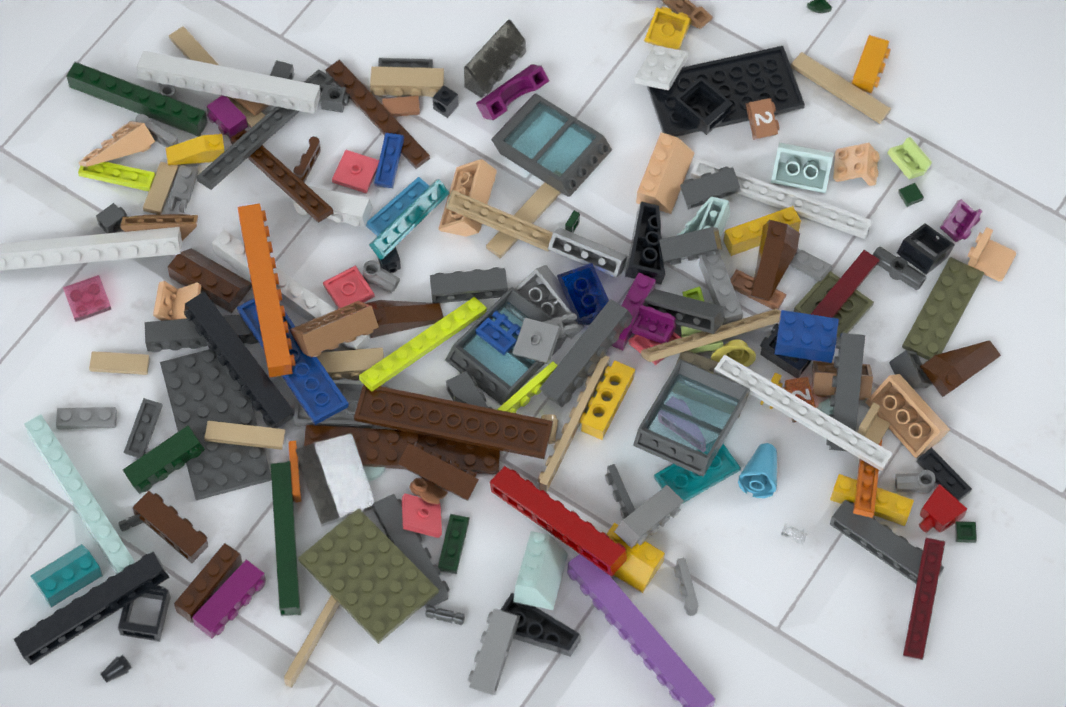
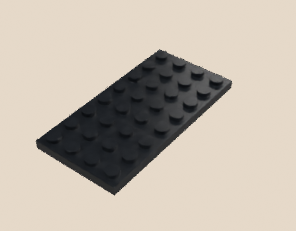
[647,46,805,137]

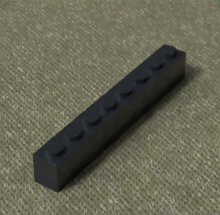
[184,292,295,428]
[13,552,170,665]

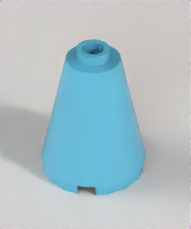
[738,443,777,498]

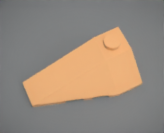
[78,121,155,167]

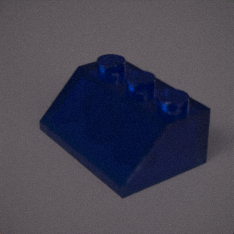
[557,263,609,325]

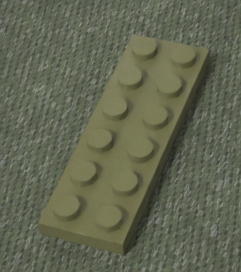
[902,257,984,360]

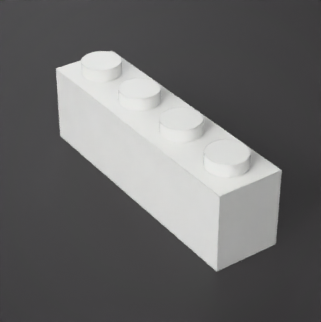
[293,185,373,227]

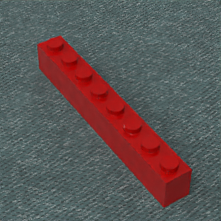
[489,466,627,577]

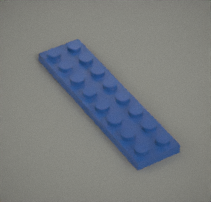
[237,298,349,425]

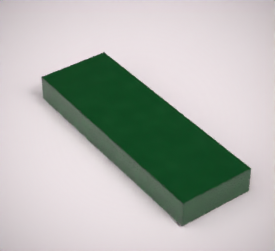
[438,514,470,574]

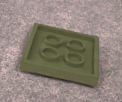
[794,271,874,338]

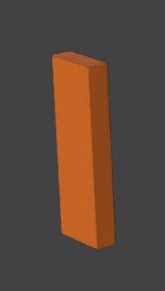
[288,441,302,503]

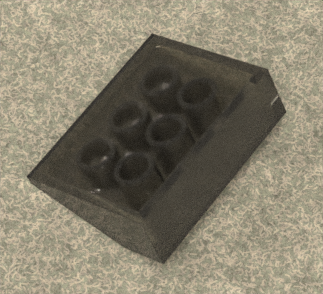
[295,434,375,527]

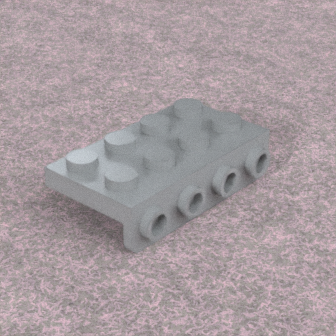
[293,378,372,428]

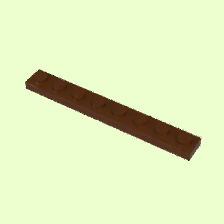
[325,59,430,169]
[230,129,334,223]

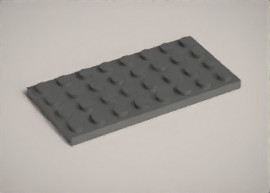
[160,349,271,501]

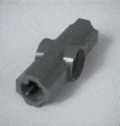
[873,246,927,290]

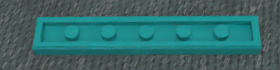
[369,179,450,260]

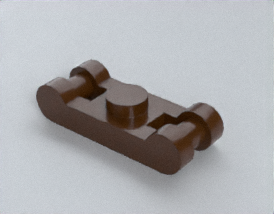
[293,136,321,183]

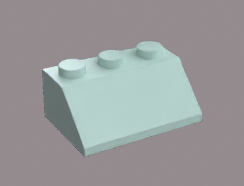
[771,142,834,193]

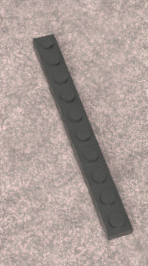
[197,69,333,190]

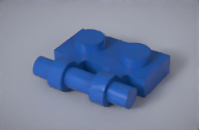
[475,311,521,356]

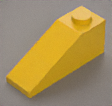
[166,134,224,165]

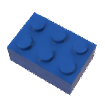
[774,310,839,363]

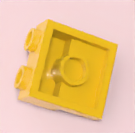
[644,7,691,50]

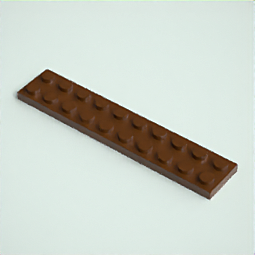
[354,384,553,459]
[303,425,500,474]

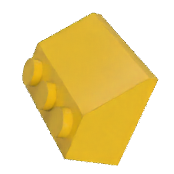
[607,523,665,593]

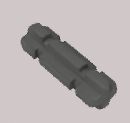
[118,514,144,531]
[425,606,465,625]

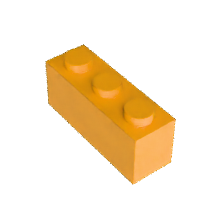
[852,35,891,94]

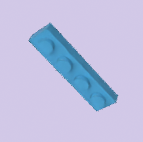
[366,177,429,236]

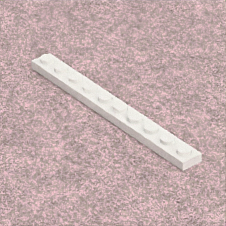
[691,159,872,239]
[714,354,893,471]

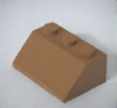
[812,360,873,400]

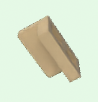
[857,403,890,445]

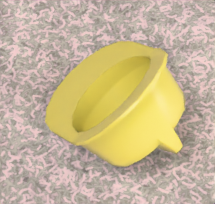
[711,339,756,367]

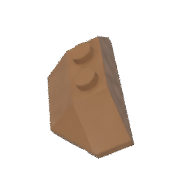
[121,214,198,241]

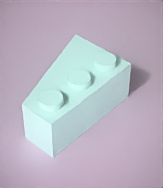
[676,196,730,237]

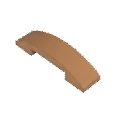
[662,0,713,29]

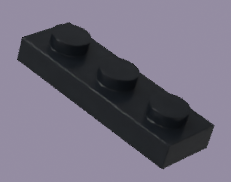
[916,447,972,501]

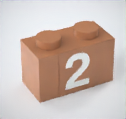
[746,98,779,140]

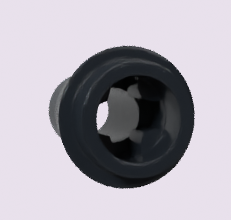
[100,655,132,683]

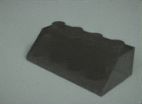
[464,19,526,98]

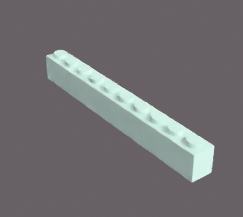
[24,414,135,574]

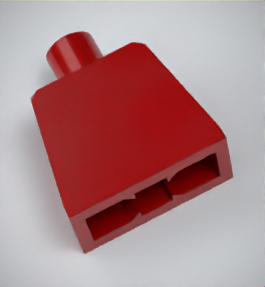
[919,484,967,533]

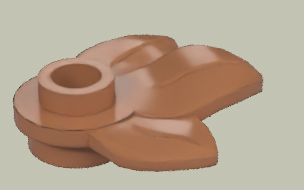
[409,478,448,504]

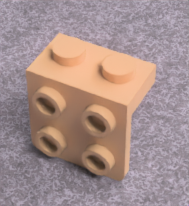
[833,143,880,186]
[967,227,1016,282]
[153,281,201,321]

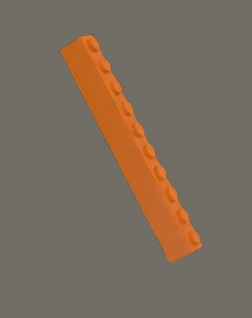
[238,203,295,378]

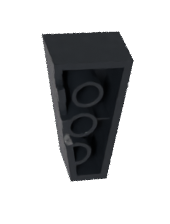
[625,202,665,285]
[500,593,581,657]

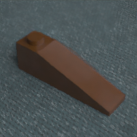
[751,220,800,301]
[365,300,444,338]
[920,340,1001,397]

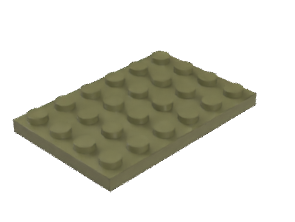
[298,508,439,644]

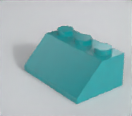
[30,544,103,608]

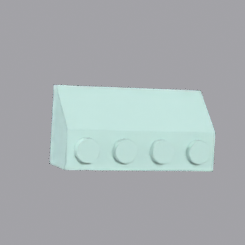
[513,531,568,610]

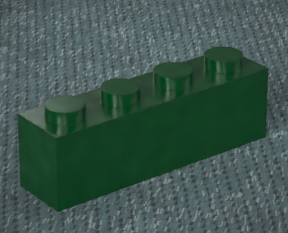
[123,426,205,494]

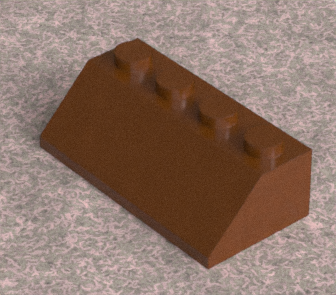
[167,248,252,314]

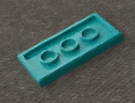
[654,439,741,504]

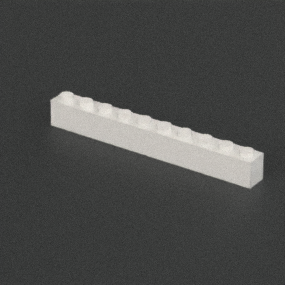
[137,50,320,114]
[0,227,182,271]
[212,230,370,350]

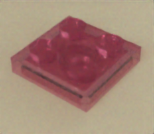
[63,275,112,322]

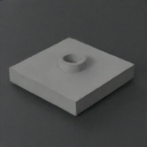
[513,318,561,364]

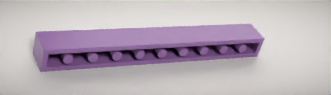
[567,554,715,707]

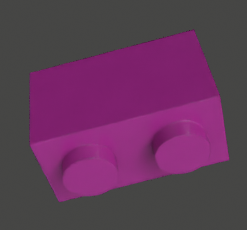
[206,95,248,138]

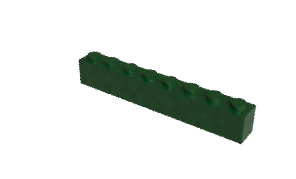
[66,62,208,137]

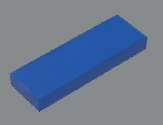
[374,133,404,188]

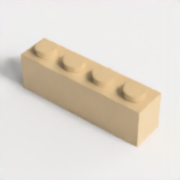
[370,67,444,97]
[317,348,384,380]

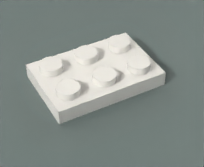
[635,45,688,90]

